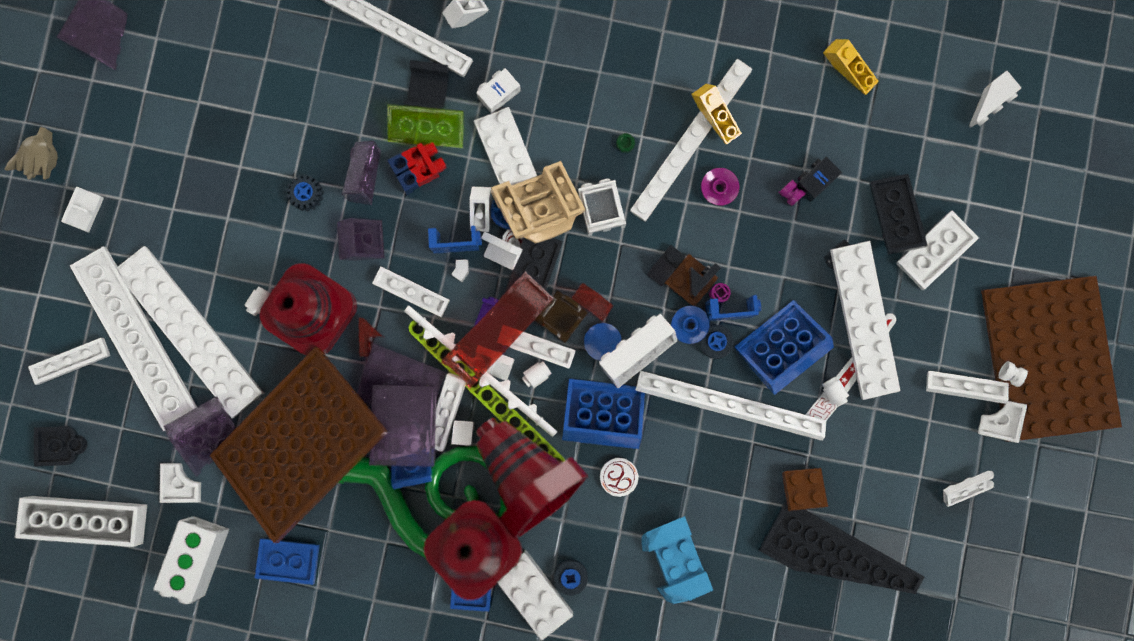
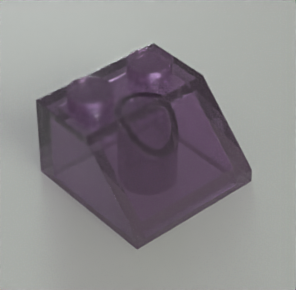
[337,218,385,261]

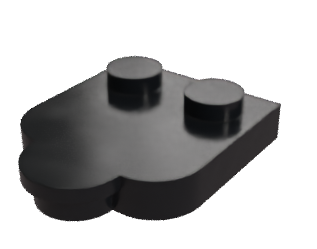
[34,426,88,467]

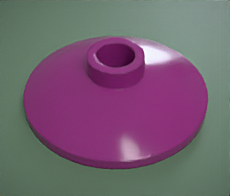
[701,168,739,206]

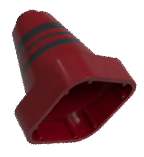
[260,263,357,355]
[476,418,588,539]
[424,500,523,600]

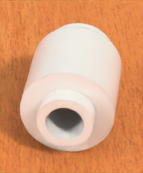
[245,286,270,316]
[522,361,552,388]
[822,377,849,407]

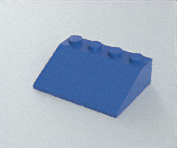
[735,300,834,395]
[562,379,645,449]

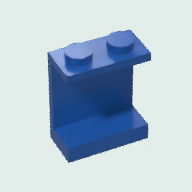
[428,226,482,254]
[705,295,761,321]

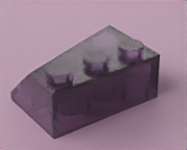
[57,0,128,71]
[342,140,381,205]

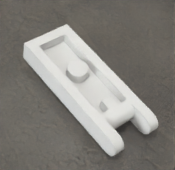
[943,471,994,507]

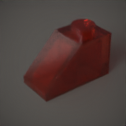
[572,283,613,322]

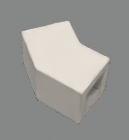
[451,260,469,282]

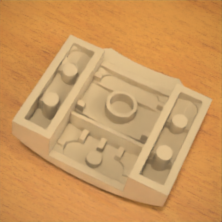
[491,161,585,243]

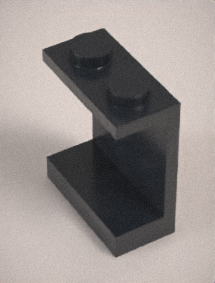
[404,60,450,116]

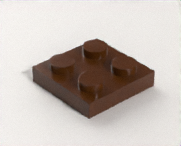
[664,254,718,306]
[782,468,828,511]

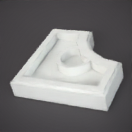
[978,401,1027,443]
[160,463,201,503]

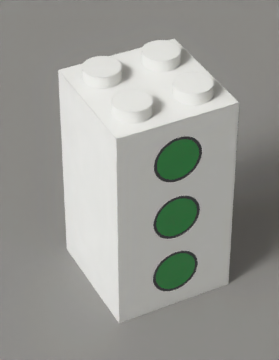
[153,516,229,604]

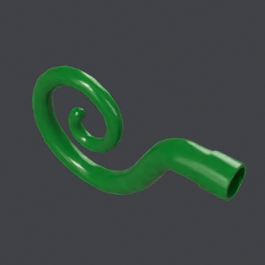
[338,446,507,559]

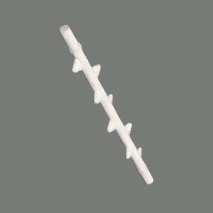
[404,306,557,437]

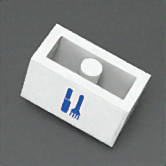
[476,68,521,114]

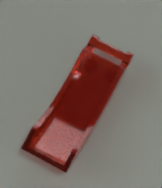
[441,272,554,389]

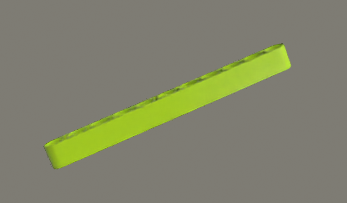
[409,320,565,462]

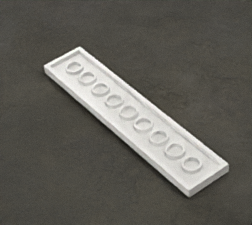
[70,246,199,431]
[117,246,264,418]

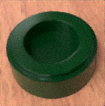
[616,133,635,153]

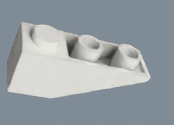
[969,71,1021,127]

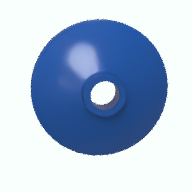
[671,306,710,344]

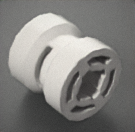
[998,361,1028,387]

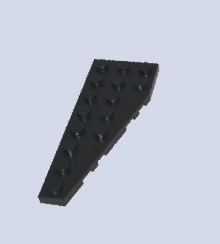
[759,500,924,594]

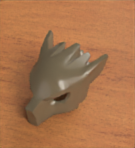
[4,127,58,180]

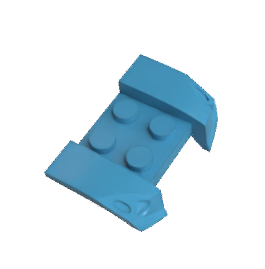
[642,516,713,604]

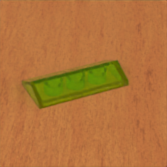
[387,104,465,148]

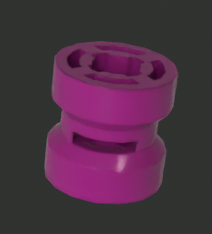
[778,180,805,206]
[709,283,731,304]

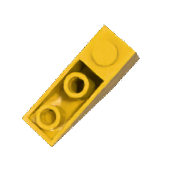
[823,39,878,95]
[691,83,742,145]

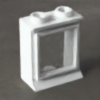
[578,179,626,236]

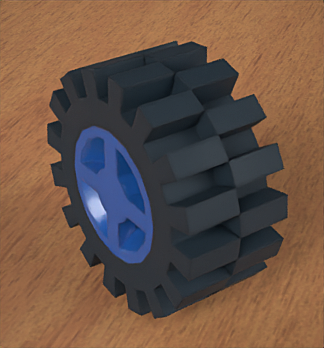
[286,175,324,211]

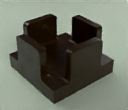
[535,290,588,343]

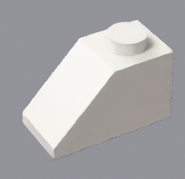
[442,0,489,28]
[470,187,491,232]

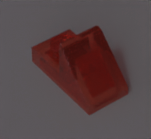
[359,318,385,357]

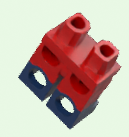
[388,142,447,195]

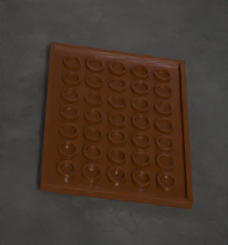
[981,276,1122,442]
[210,347,388,543]

